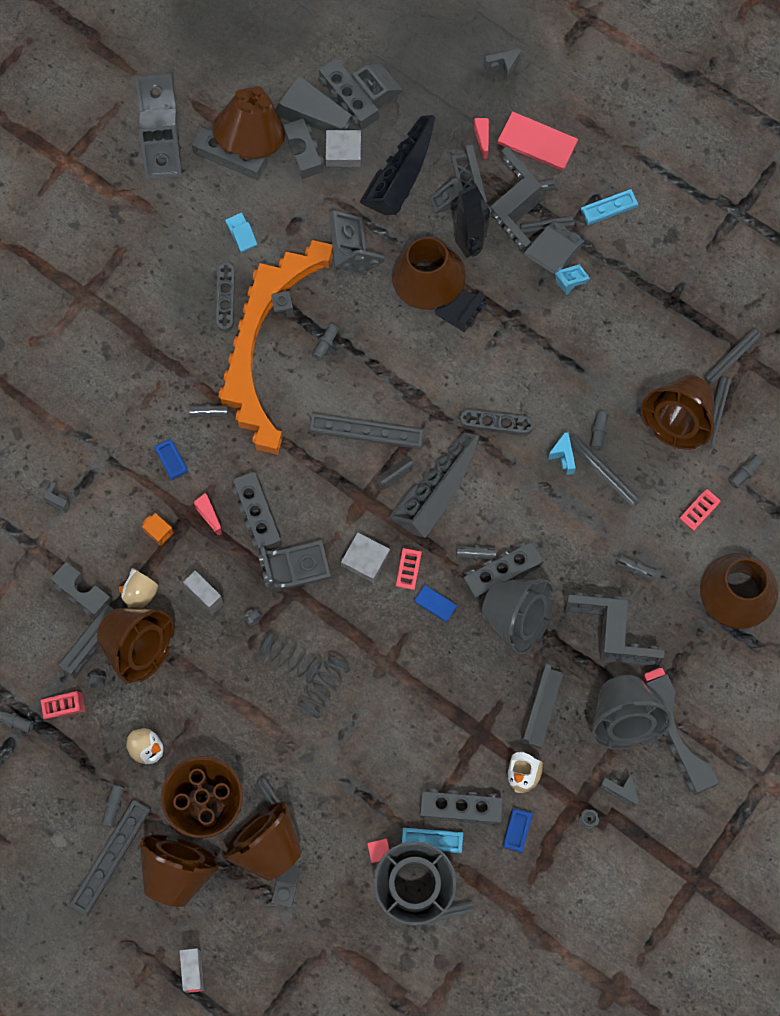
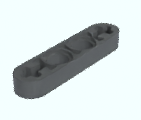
[216,262,235,333]
[460,410,534,436]

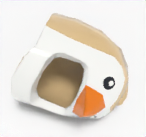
[119,568,159,609]
[126,728,164,764]
[508,752,543,793]

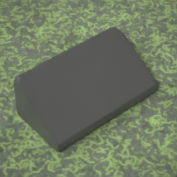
[375,458,413,490]

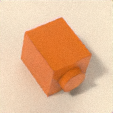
[142,513,174,547]

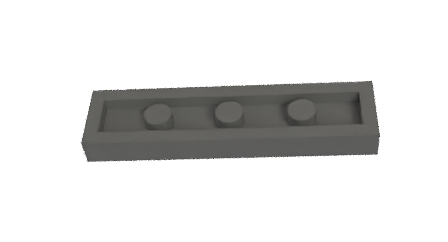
[451,145,487,204]
[58,604,114,679]
[522,664,563,749]

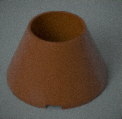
[392,237,466,310]
[641,375,714,450]
[700,553,778,629]
[97,608,174,684]
[222,801,302,881]
[140,835,220,907]

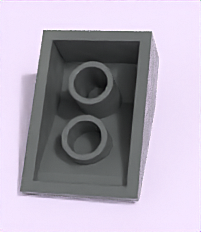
[524,221,585,275]

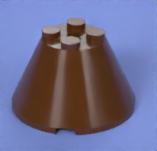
[212,86,285,159]
[161,756,243,838]

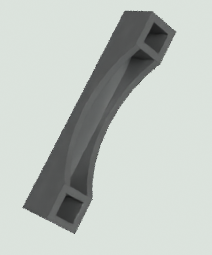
[646,674,719,795]

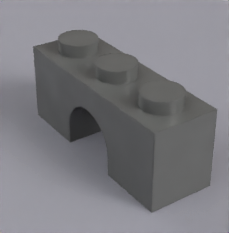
[283,118,324,179]
[51,562,112,618]

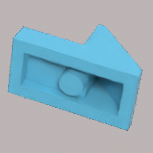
[225,213,258,253]
[555,264,590,295]
[548,433,576,475]

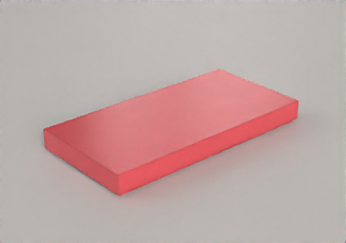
[497,111,578,171]

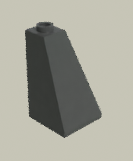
[275,76,352,131]

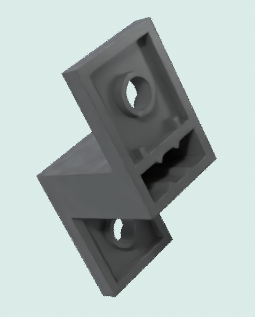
[135,72,182,180]
[491,146,547,253]
[565,593,665,667]

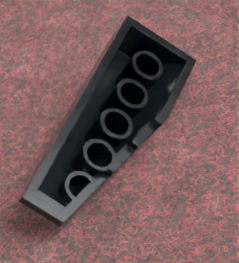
[360,115,435,215]
[455,183,490,258]

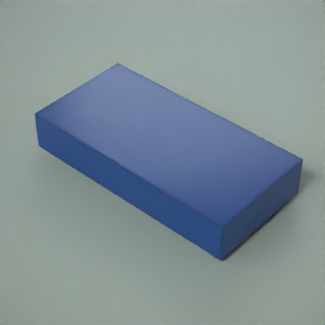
[154,439,188,481]
[414,585,457,623]
[503,808,533,853]

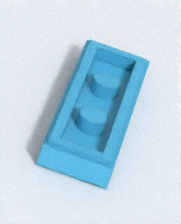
[581,189,638,225]
[402,828,463,854]

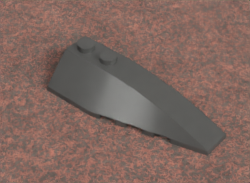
[389,432,479,538]

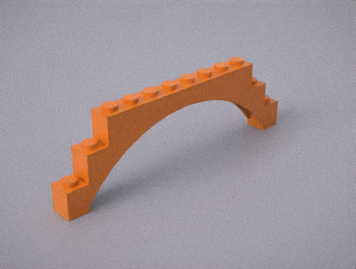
[219,240,333,455]

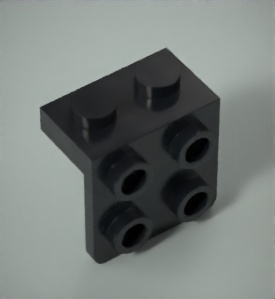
[435,289,487,333]

